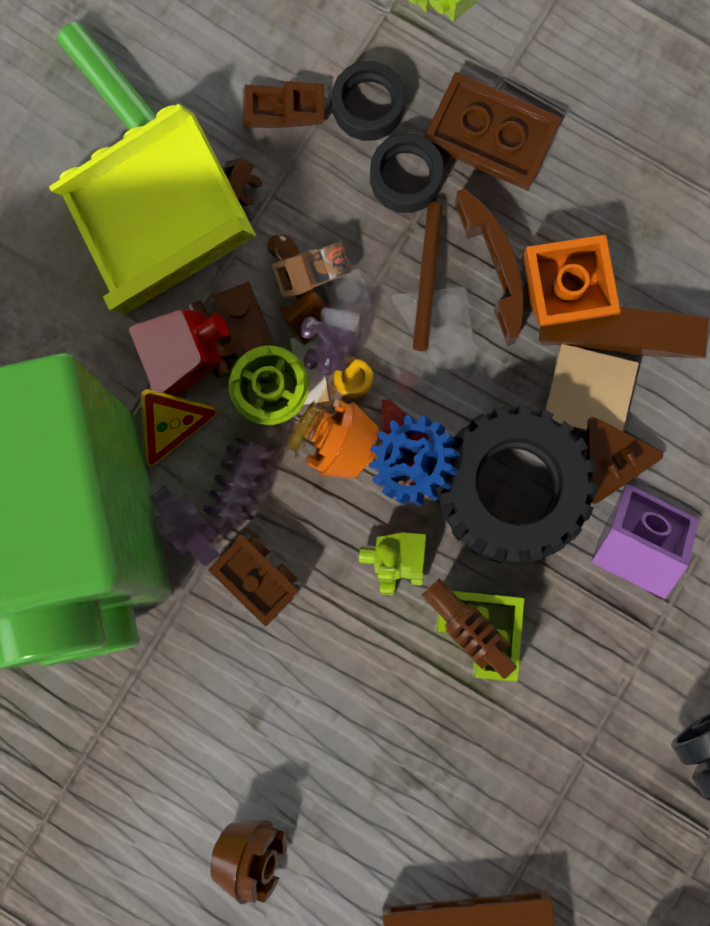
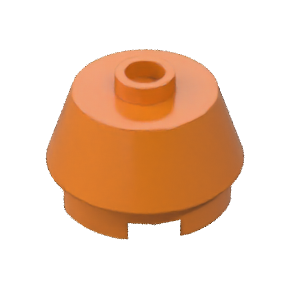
[305,399,379,479]

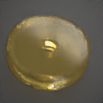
[284,401,325,459]

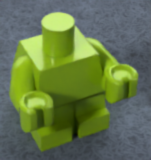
[359,532,426,595]

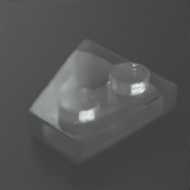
[391,286,476,371]

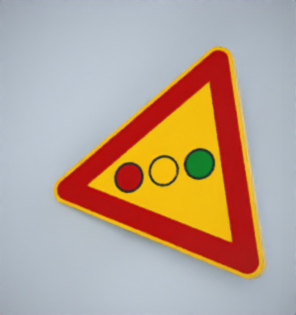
[141,389,217,466]

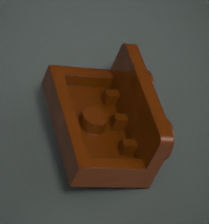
[208,534,300,627]

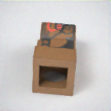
[271,241,352,298]

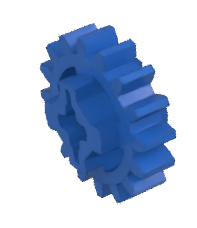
[369,415,460,506]

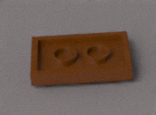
[424,71,562,191]

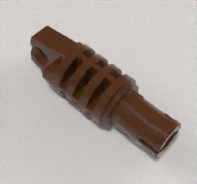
[422,578,517,679]

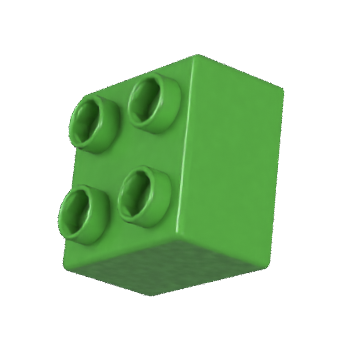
[0,353,171,670]

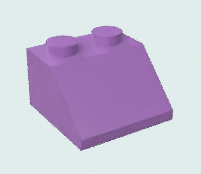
[591,484,699,599]

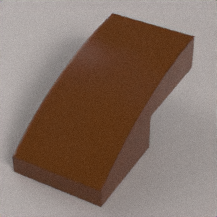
[243,81,324,128]

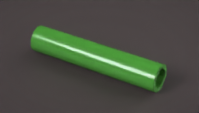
[57,21,156,130]

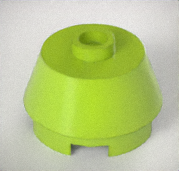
[229,346,309,425]

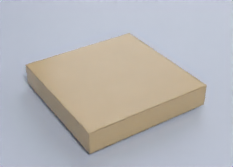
[544,344,639,433]

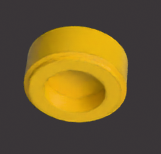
[334,358,373,399]

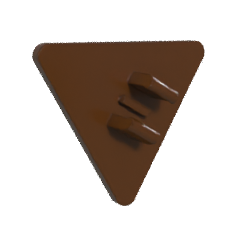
[587,417,663,504]

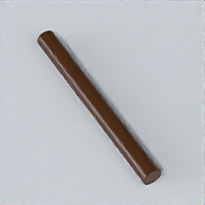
[413,202,443,352]

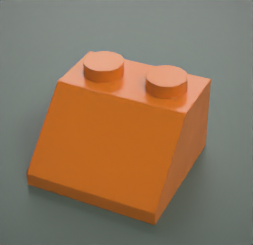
[521,235,621,327]

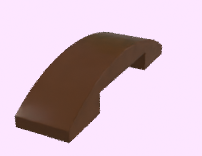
[455,189,523,346]

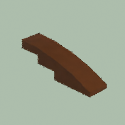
[539,307,710,359]

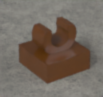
[223,158,262,206]
[279,290,333,346]

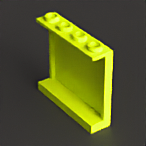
[49,104,256,315]

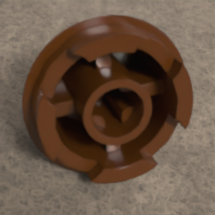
[210,820,287,904]

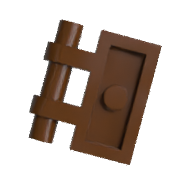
[187,281,275,379]

